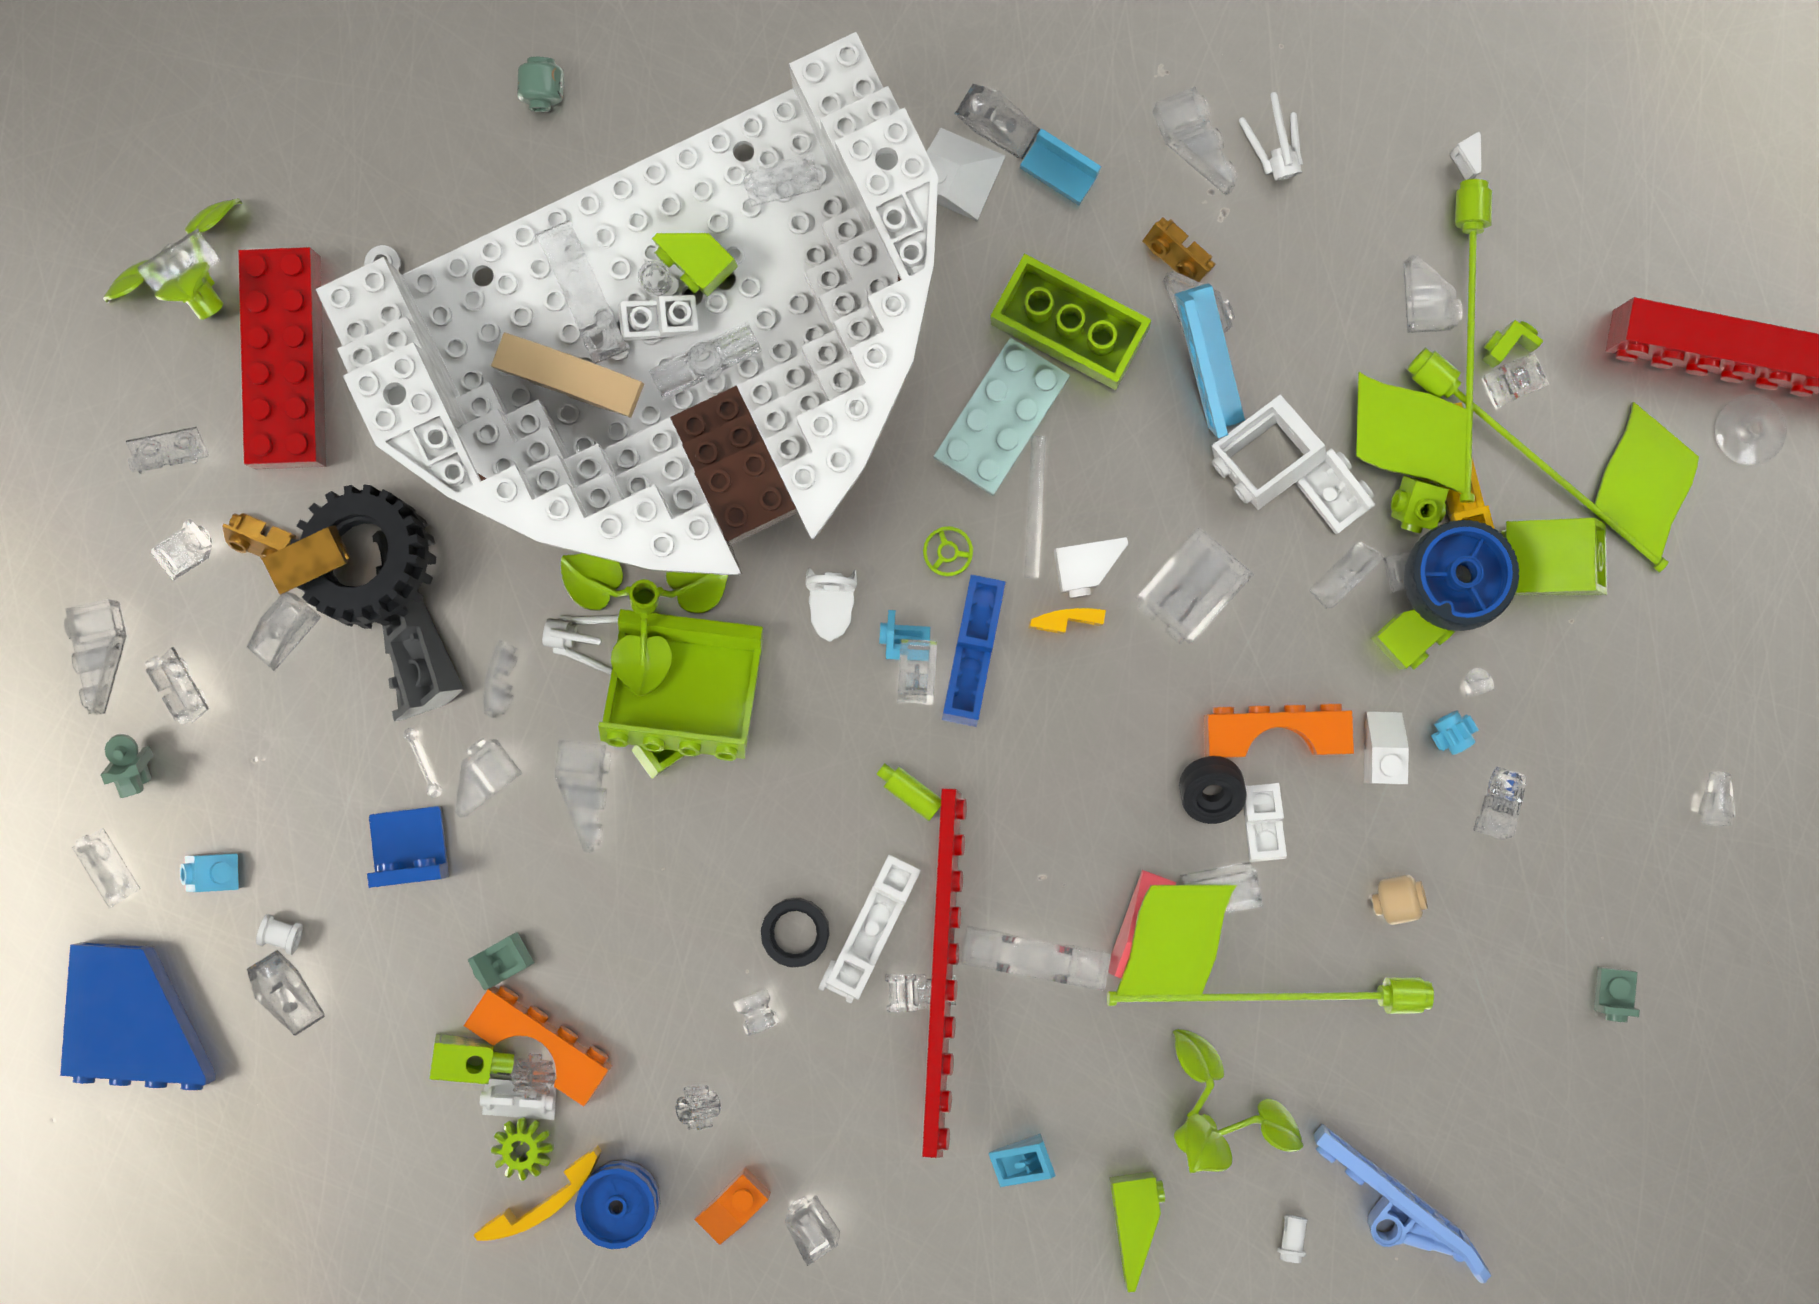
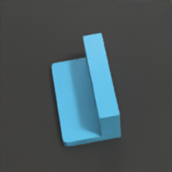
[1020,129,1101,206]

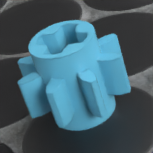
[1431,710,1479,755]

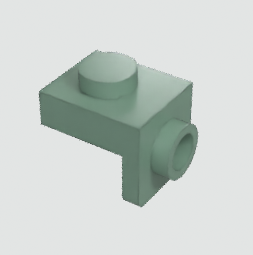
[468,932,534,990]

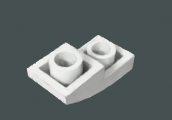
[618,295,699,341]

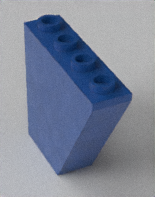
[60,942,216,1090]

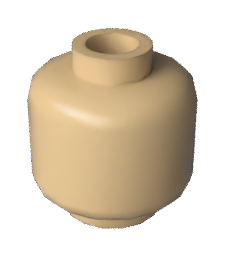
[1372,875,1428,925]

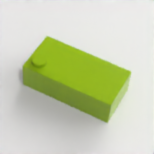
[990,253,1151,390]

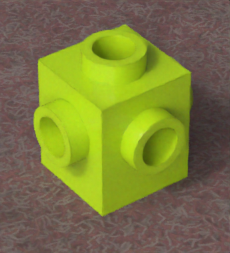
[1391,476,1449,534]

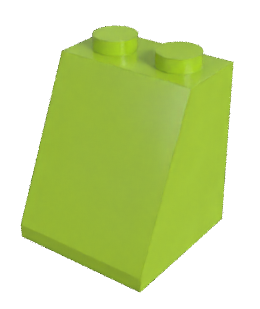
[1501,518,1607,595]

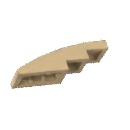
[491,332,644,418]

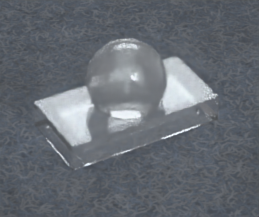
[137,228,221,293]

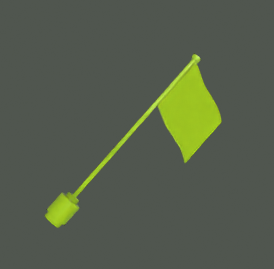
[1356,179,1492,503]
[1407,348,1699,573]
[1107,885,1434,1014]

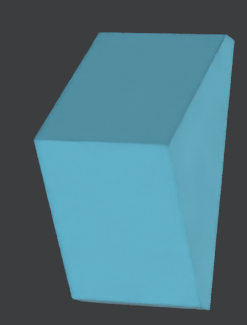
[988,1133,1056,1187]

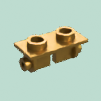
[1142,217,1216,288]
[222,513,296,560]

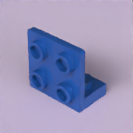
[367,806,449,888]

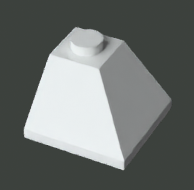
[927,128,1006,221]

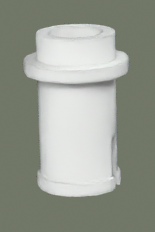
[1277,1215,1308,1263]

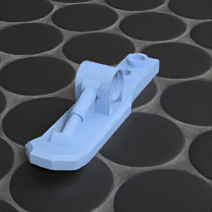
[1313,1124,1491,1283]

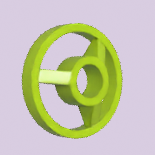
[923,526,973,577]

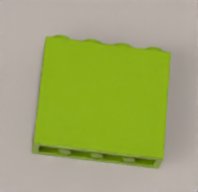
[598,609,763,761]

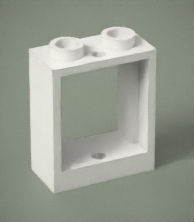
[1212,394,1326,510]

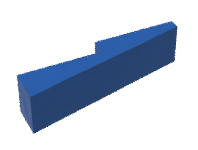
[942,575,1006,727]

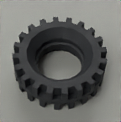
[290,484,436,629]

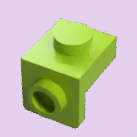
[1482,320,1543,368]

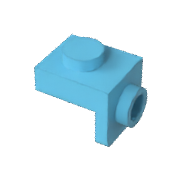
[879,610,931,661]
[180,854,239,892]

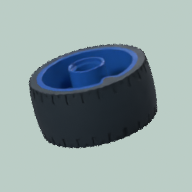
[1404,520,1519,631]

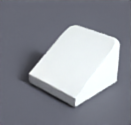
[1450,132,1481,180]

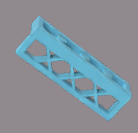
[1175,283,1245,438]

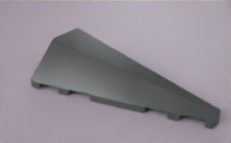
[372,530,464,721]

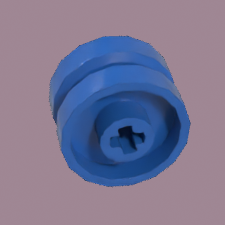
[575,1160,660,1249]

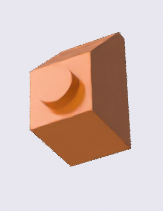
[694,1167,771,1245]

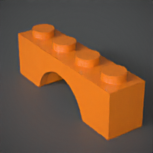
[1204,704,1354,757]
[463,985,612,1107]

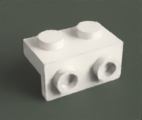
[1295,448,1375,534]

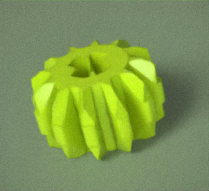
[491,1117,554,1181]

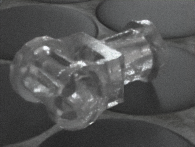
[885,973,956,1012]

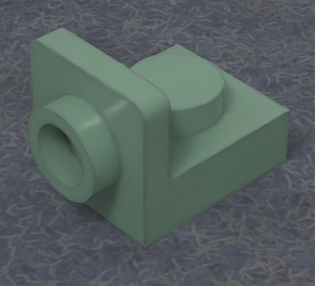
[1594,967,1640,1022]

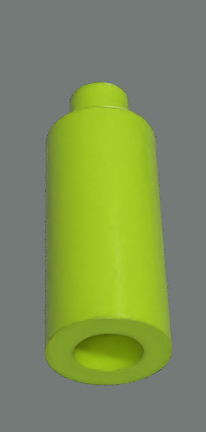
[876,763,941,821]

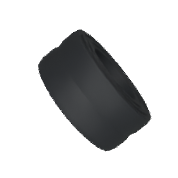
[1179,756,1247,824]

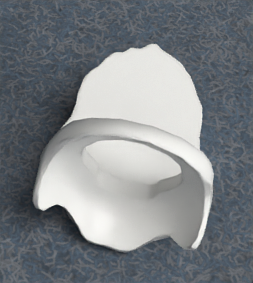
[805,568,857,642]

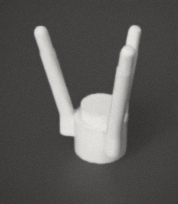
[1239,92,1303,181]
[542,614,619,675]

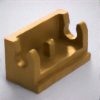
[261,525,350,595]

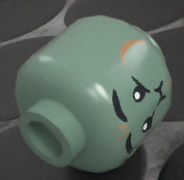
[517,56,564,112]

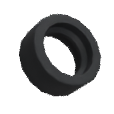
[761,898,830,968]

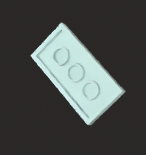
[933,337,1070,496]

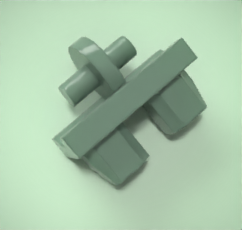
[101,734,153,798]

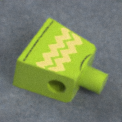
[429,1033,514,1084]

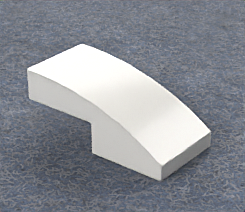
[1244,783,1287,862]

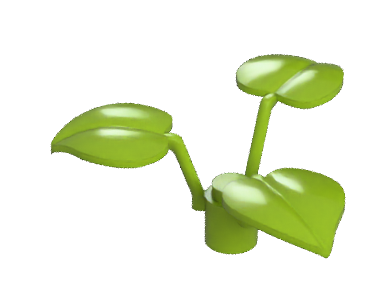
[103,198,242,320]
[561,553,729,696]
[1173,1029,1304,1173]

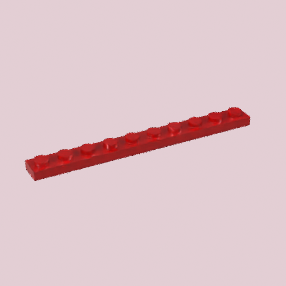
[922,789,967,1158]

